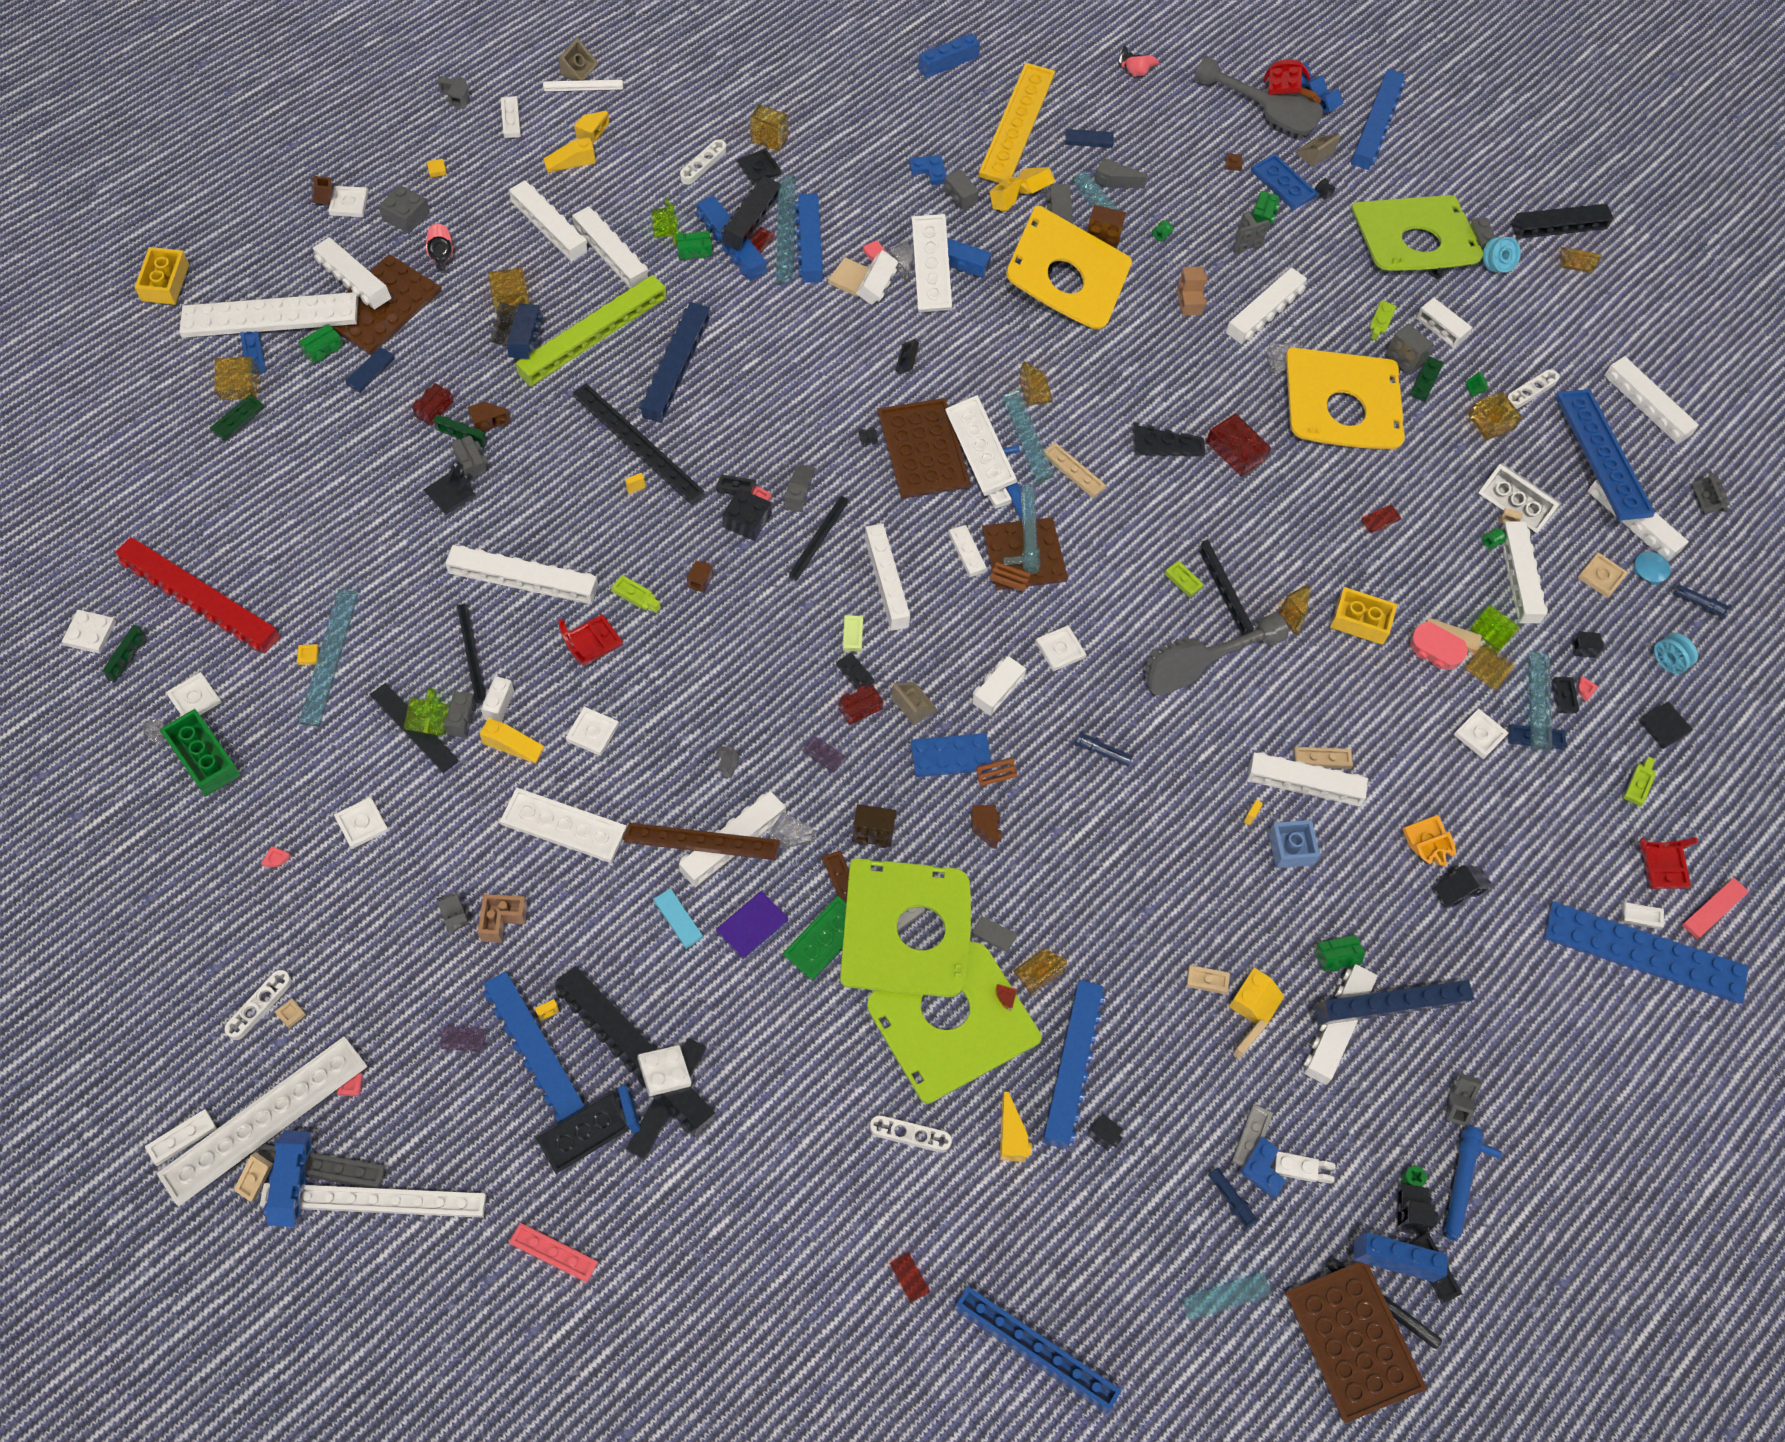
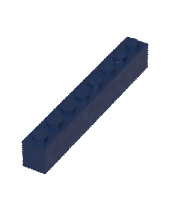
[639,302,710,423]
[1313,980,1474,1026]

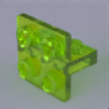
[651,197,678,245]
[1470,605,1520,651]
[404,688,449,736]

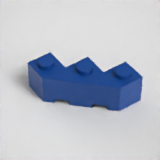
[1301,62,1343,113]
[264,1130,311,1227]

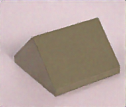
[558,37,598,81]
[1296,134,1340,167]
[891,682,938,726]

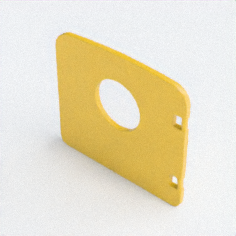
[1006,206,1132,329]
[1286,348,1405,449]

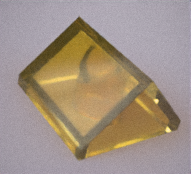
[1560,247,1602,273]
[1019,361,1053,406]
[1278,584,1311,634]
[1465,644,1516,690]
[1013,948,1068,996]

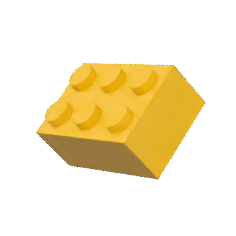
[134,247,189,305]
[1330,587,1397,645]

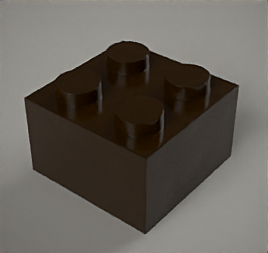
[852,804,896,848]

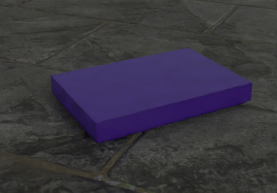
[716,891,788,959]

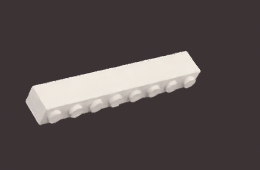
[445,545,598,605]

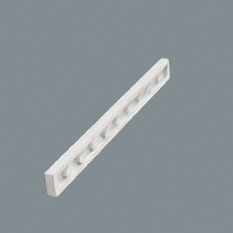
[260,1183,487,1218]

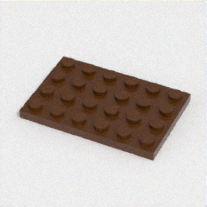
[331,254,442,355]
[877,398,971,499]
[1285,1262,1427,1424]

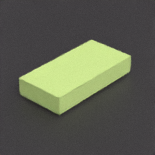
[843,615,863,652]

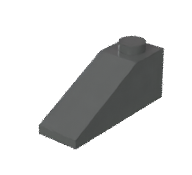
[1094,157,1148,189]
[785,464,815,513]

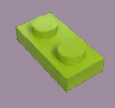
[1165,560,1204,598]

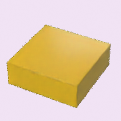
[427,159,447,178]
[625,473,645,494]
[297,644,319,665]
[1244,800,1263,825]
[535,999,559,1021]

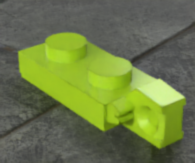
[1369,300,1397,341]
[611,575,661,613]
[1623,756,1656,807]

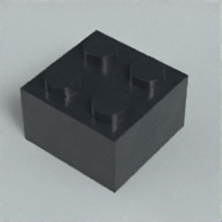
[722,488,772,541]

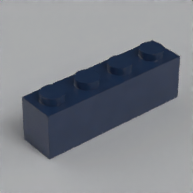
[507,303,543,359]

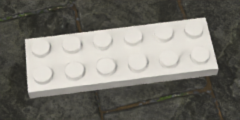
[912,214,952,312]
[945,395,1017,496]
[500,788,627,863]

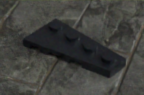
[1132,422,1205,456]

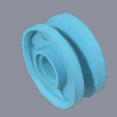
[1483,237,1521,272]
[1654,633,1698,674]

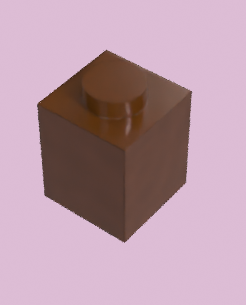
[687,560,713,593]

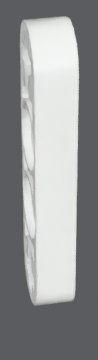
[680,140,726,185]
[1505,370,1559,410]
[225,970,292,1040]
[870,1116,952,1153]

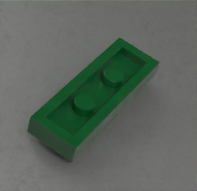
[1409,356,1444,402]
[210,394,264,441]
[433,414,487,449]
[102,625,146,683]

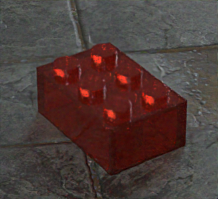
[1206,413,1271,477]

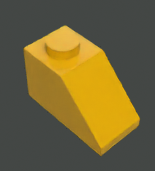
[574,111,610,145]
[1017,167,1055,194]
[989,176,1022,212]

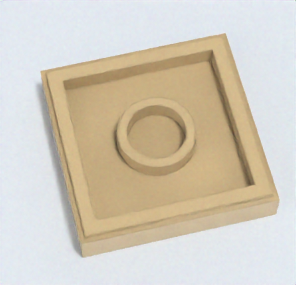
[828,257,869,297]
[1578,552,1629,598]

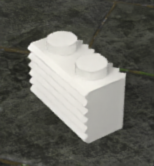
[480,676,514,722]

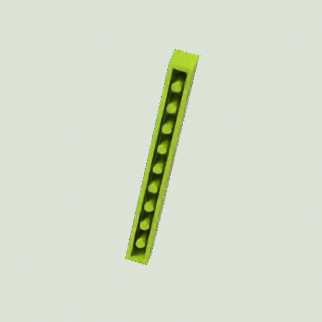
[515,275,667,387]

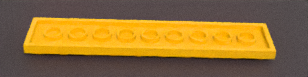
[978,62,1055,183]

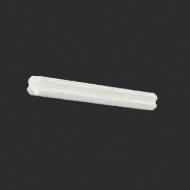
[543,80,623,91]

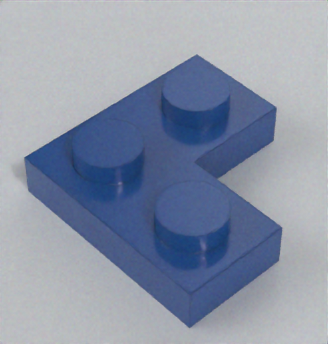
[909,155,946,185]
[1239,1136,1286,1198]

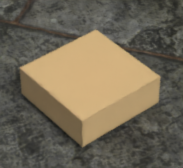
[1498,507,1523,524]
[275,998,306,1029]

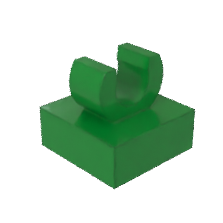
[1466,372,1489,397]

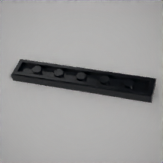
[1199,539,1254,636]
[370,683,459,774]
[626,1038,707,1160]

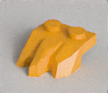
[1402,815,1456,866]

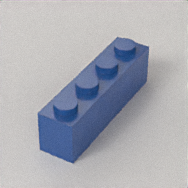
[918,33,980,78]
[947,238,992,278]
[1354,1232,1447,1282]

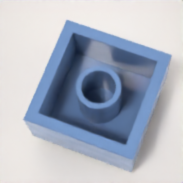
[1268,820,1320,868]

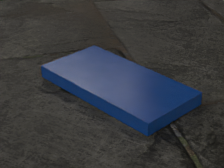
[1250,153,1318,211]

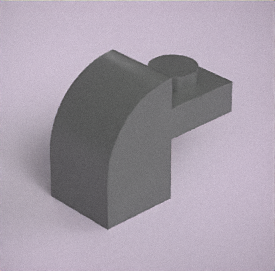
[437,76,470,109]
[437,891,469,932]
[1446,1073,1482,1126]

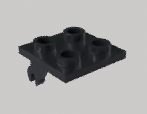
[423,462,475,515]

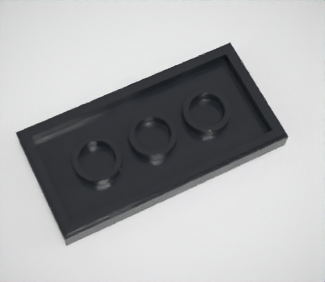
[534,1091,630,1174]

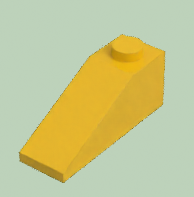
[543,137,595,173]
[480,718,544,764]
[1000,1092,1032,1162]

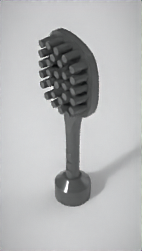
[1194,56,1323,141]
[1145,613,1289,695]

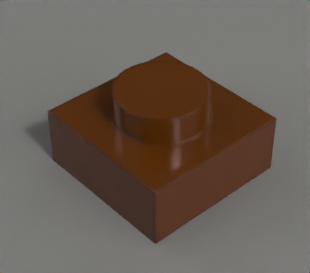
[1225,153,1242,171]

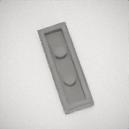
[1231,1104,1273,1167]

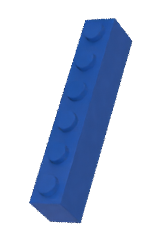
[795,194,823,283]
[696,195,767,281]

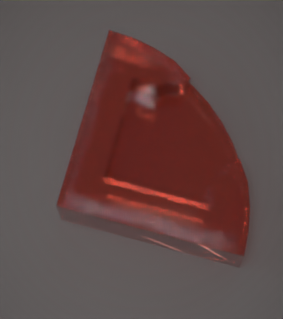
[995,984,1017,1011]

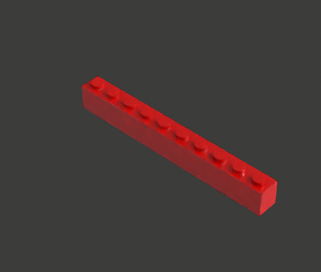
[115,537,280,654]

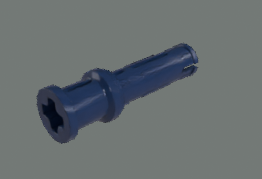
[1673,584,1732,620]
[1075,730,1133,767]
[1208,1167,1261,1231]

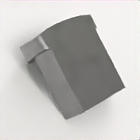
[716,747,739,778]

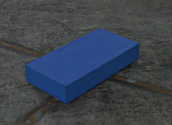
[618,1085,641,1133]

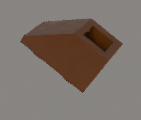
[311,176,332,205]
[467,402,511,432]
[971,805,1001,849]

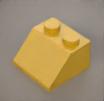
[1229,967,1285,1029]

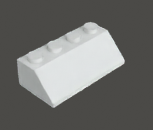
[1478,463,1562,533]

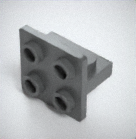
[1233,212,1270,254]
[1692,469,1730,515]

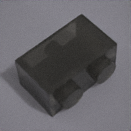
[490,302,517,346]

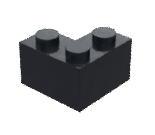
[1435,865,1494,907]
[1396,1184,1438,1235]

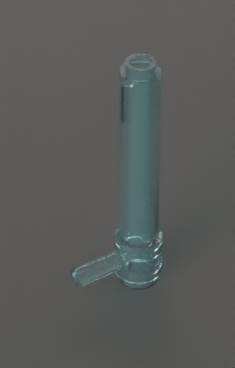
[1004,484,1041,574]

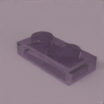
[803,735,846,773]
[440,1026,487,1052]

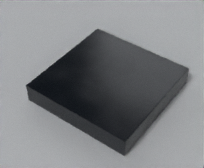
[737,148,781,185]
[1638,701,1693,749]

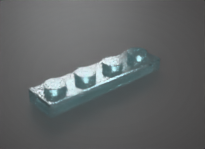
[1072,171,1119,210]
[1181,1273,1272,1322]

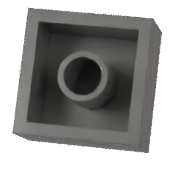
[379,184,430,234]
[1385,323,1434,376]

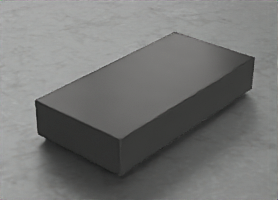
[972,916,1017,953]

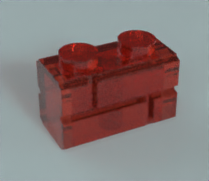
[412,383,454,426]
[838,685,883,725]

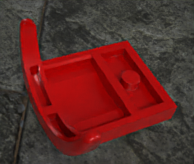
[1263,59,1310,95]
[558,614,623,666]
[1639,837,1698,889]

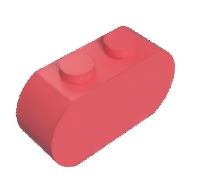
[1410,622,1468,670]

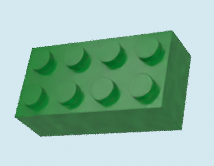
[159,709,241,797]

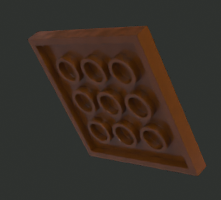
[982,517,1068,591]

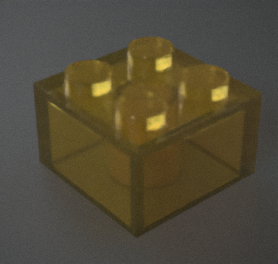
[750,104,788,152]
[488,267,529,312]
[214,357,257,400]
[1468,392,1522,441]

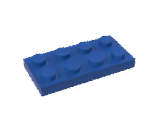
[910,733,992,777]

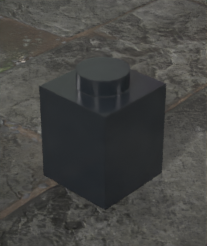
[1572,631,1604,658]
[1088,1114,1124,1151]

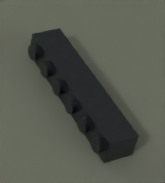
[721,176,781,251]
[1511,203,1614,239]

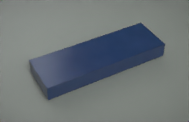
[1065,129,1114,148]
[345,347,395,393]
[1507,724,1566,750]

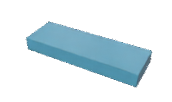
[653,888,703,949]

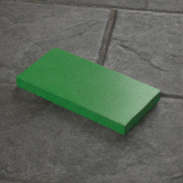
[782,896,846,982]

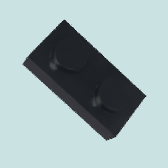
[895,339,919,375]
[716,474,756,495]
[836,652,874,692]
[1552,677,1579,713]

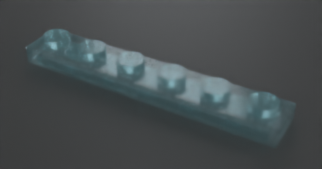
[1003,390,1054,483]
[1528,651,1552,751]

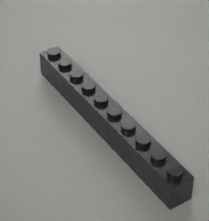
[555,966,715,1137]

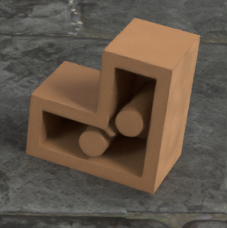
[1177,266,1207,316]
[478,894,528,943]

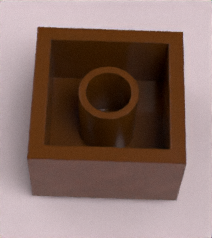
[1087,204,1126,249]

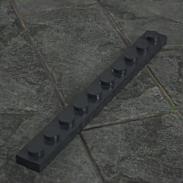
[573,383,705,505]

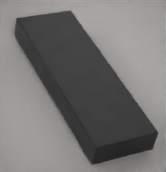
[1409,1233,1463,1304]

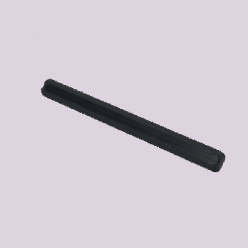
[789,496,848,581]
[457,603,485,704]
[1326,1257,1443,1349]

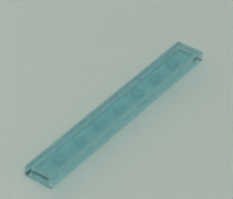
[776,174,796,286]
[299,589,358,727]

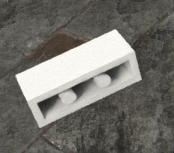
[856,250,898,305]
[1416,298,1473,349]
[973,656,1026,716]

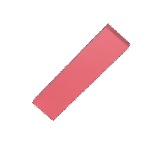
[1682,878,1749,939]
[509,1223,598,1283]

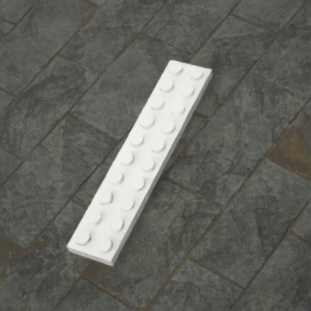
[179,292,358,338]
[156,1037,367,1207]

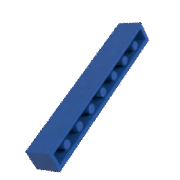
[1351,68,1406,170]
[483,971,584,1122]
[1042,980,1105,1149]
[954,1286,1122,1414]

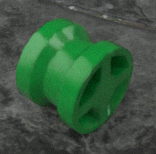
[1152,220,1173,242]
[1482,527,1506,550]
[1401,1166,1427,1187]

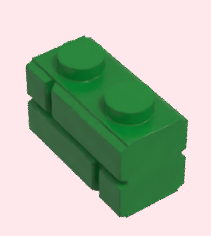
[1252,191,1280,228]
[676,231,712,260]
[298,324,343,364]
[1315,935,1365,972]

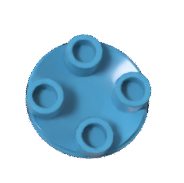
[1633,552,1671,585]

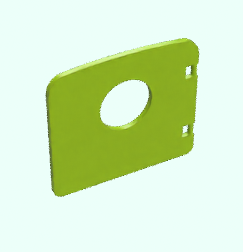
[1351,195,1483,270]
[840,858,971,997]
[867,942,1042,1104]

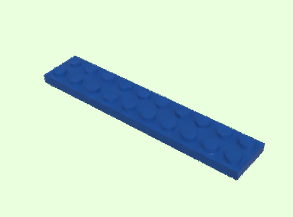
[1556,389,1655,521]
[1543,902,1748,1004]

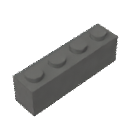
[1046,184,1073,224]

